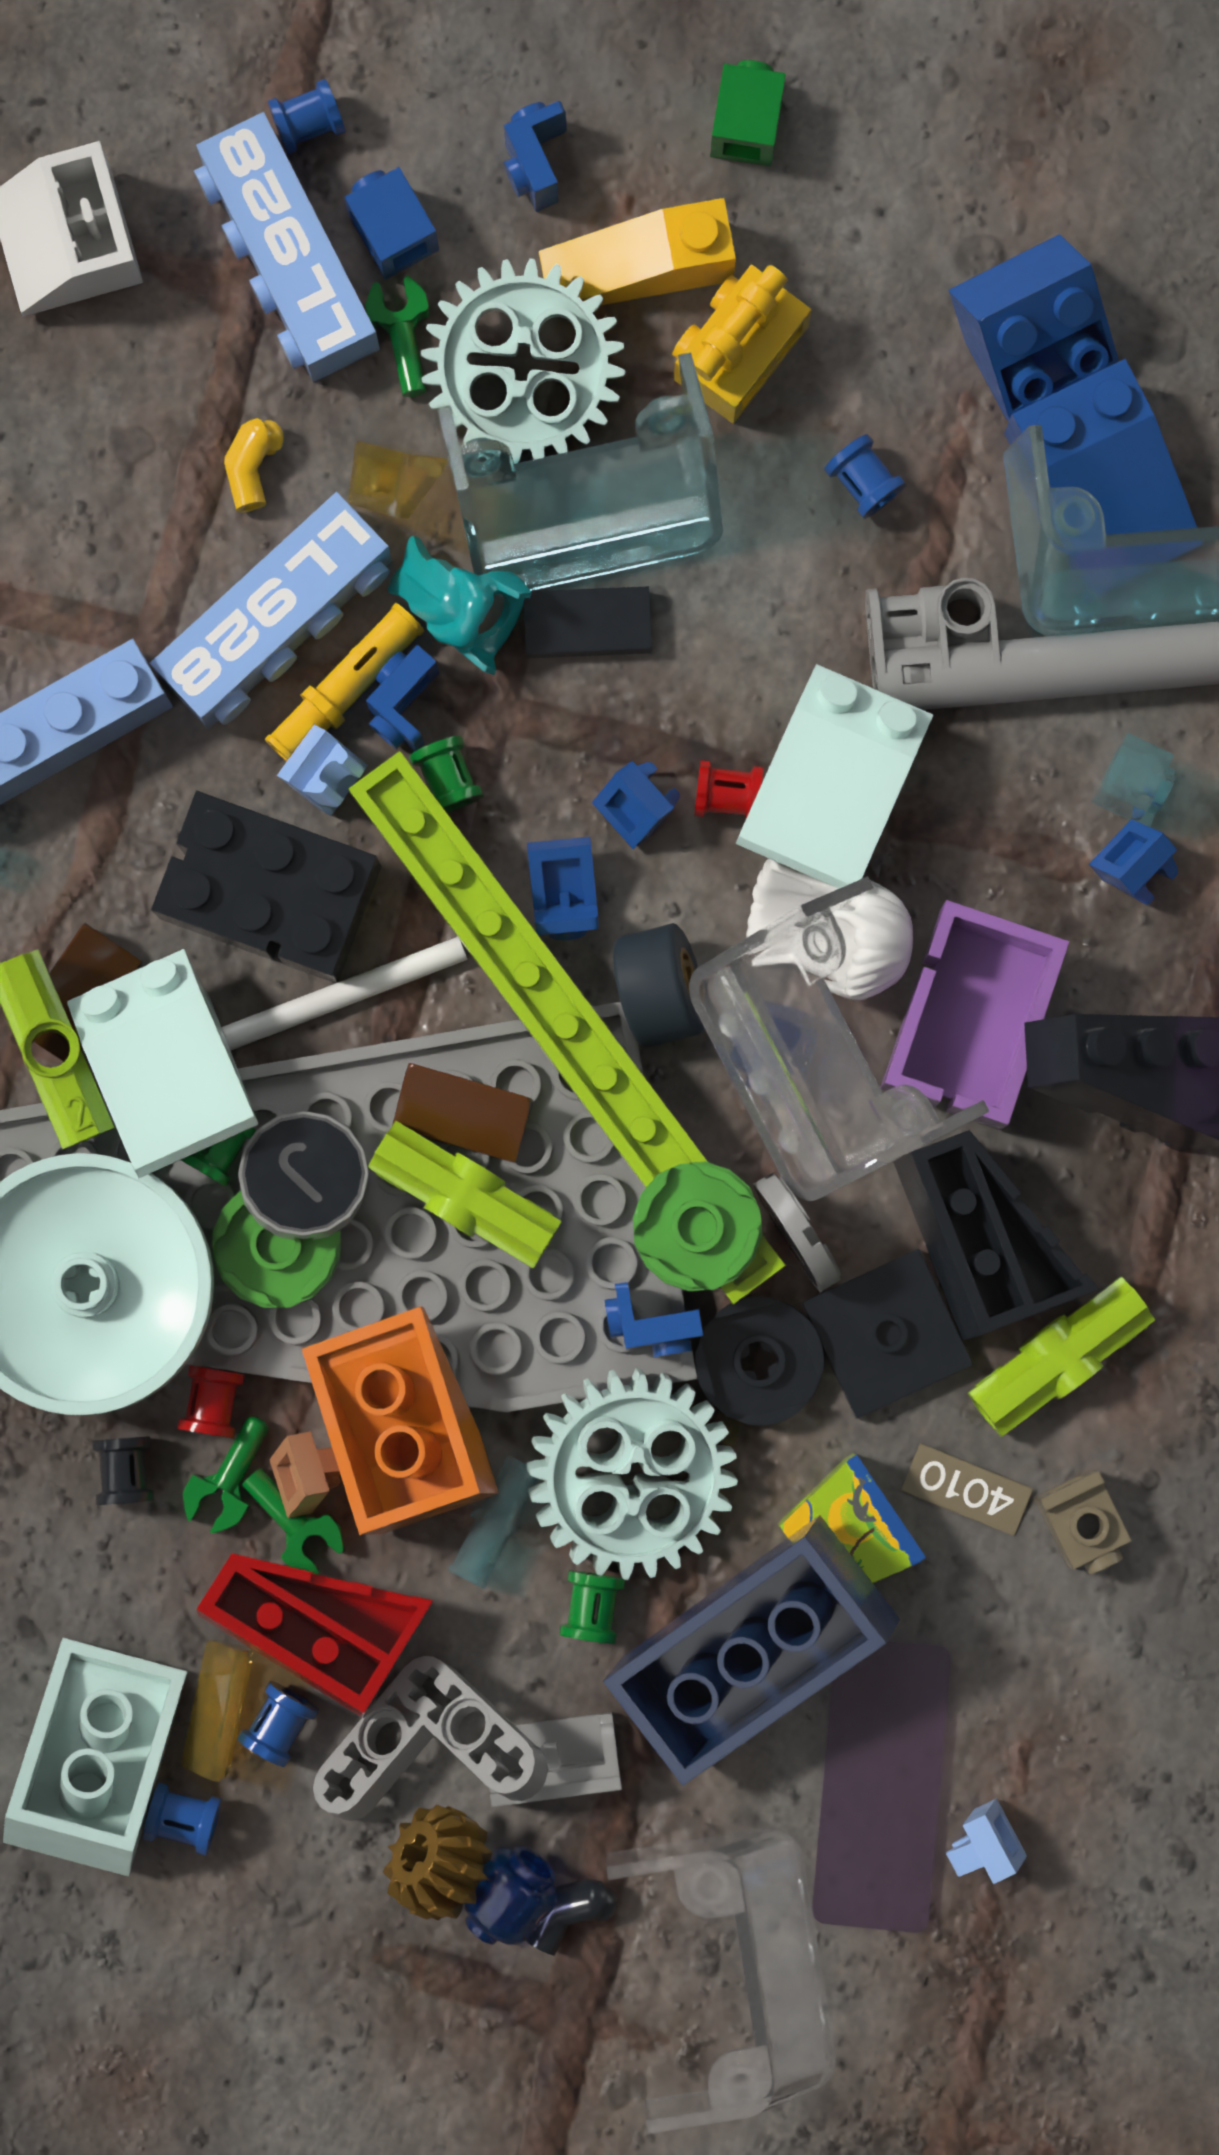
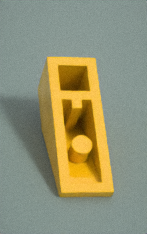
[539,198,736,305]

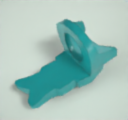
[388,536,532,675]

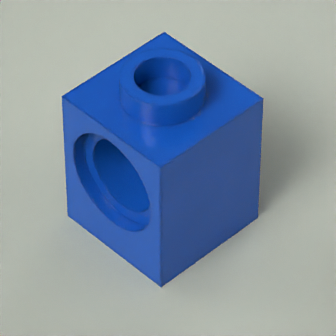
[344,167,439,280]

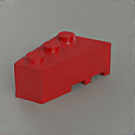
[196,1553,433,1717]

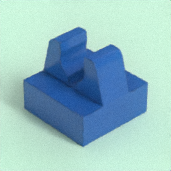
[592,761,680,849]
[1089,819,1178,905]

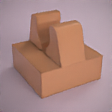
[269,1431,341,1518]

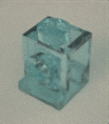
[1091,733,1176,827]

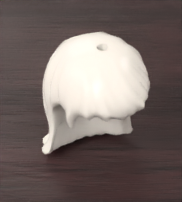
[745,859,913,1001]

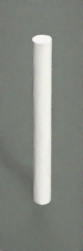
[221,937,468,1051]

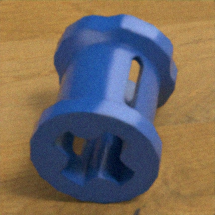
[267,79,346,154]
[824,434,906,519]
[237,1681,319,1767]
[143,1782,222,1856]

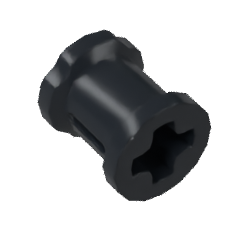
[92,1436,154,1505]

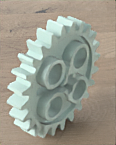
[421,259,625,467]
[526,1368,738,1580]

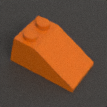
[302,1306,499,1535]

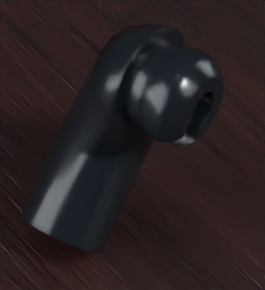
[526,1878,618,1956]

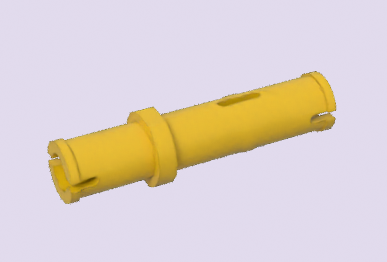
[265,603,424,762]

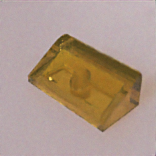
[348,441,448,519]
[182,1640,255,1782]

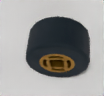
[613,923,706,1048]

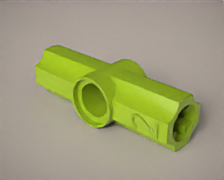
[0,949,115,1150]
[367,1121,562,1269]
[967,1277,1155,1437]

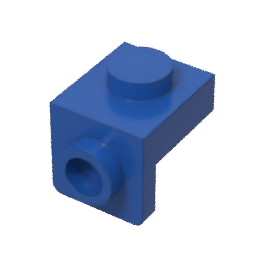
[503,101,567,212]
[366,645,439,752]
[527,837,599,940]
[604,1282,703,1357]

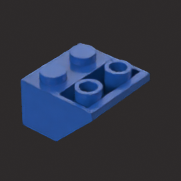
[948,234,1119,422]

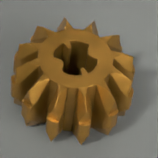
[382,1805,493,1921]

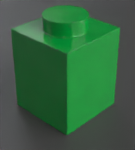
[710,60,786,167]

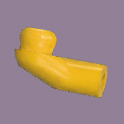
[224,418,284,512]

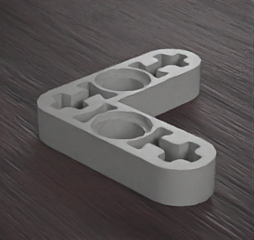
[313,1656,548,1821]

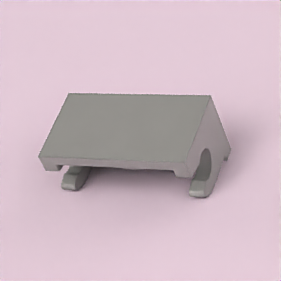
[490,1712,622,1807]

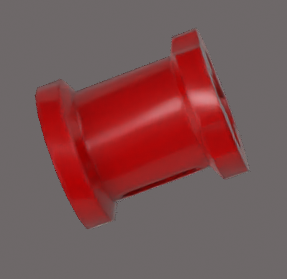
[694,760,764,818]
[177,1365,245,1439]

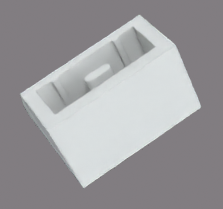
[0,141,143,317]

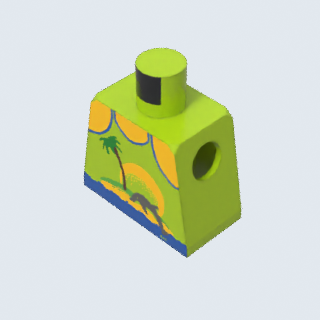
[778,1453,926,1583]

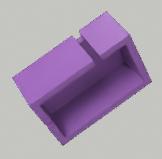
[880,900,1070,1130]

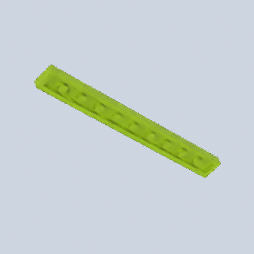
[348,751,786,1304]

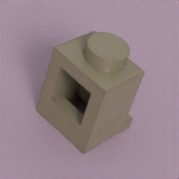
[1033,1469,1132,1575]

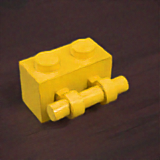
[672,264,812,424]

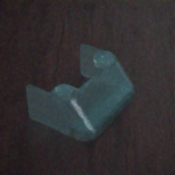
[438,352,723,597]
[1003,425,1219,636]

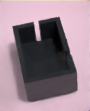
[151,790,382,983]

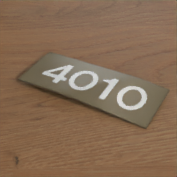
[901,1443,1033,1536]

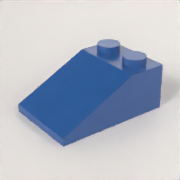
[1004,358,1202,599]

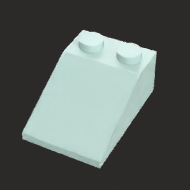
[736,664,933,895]
[67,949,258,1178]
[3,1638,187,1877]

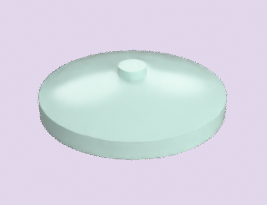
[0,1153,214,1415]

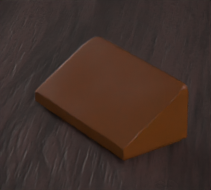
[34,923,143,1062]
[392,1063,533,1163]

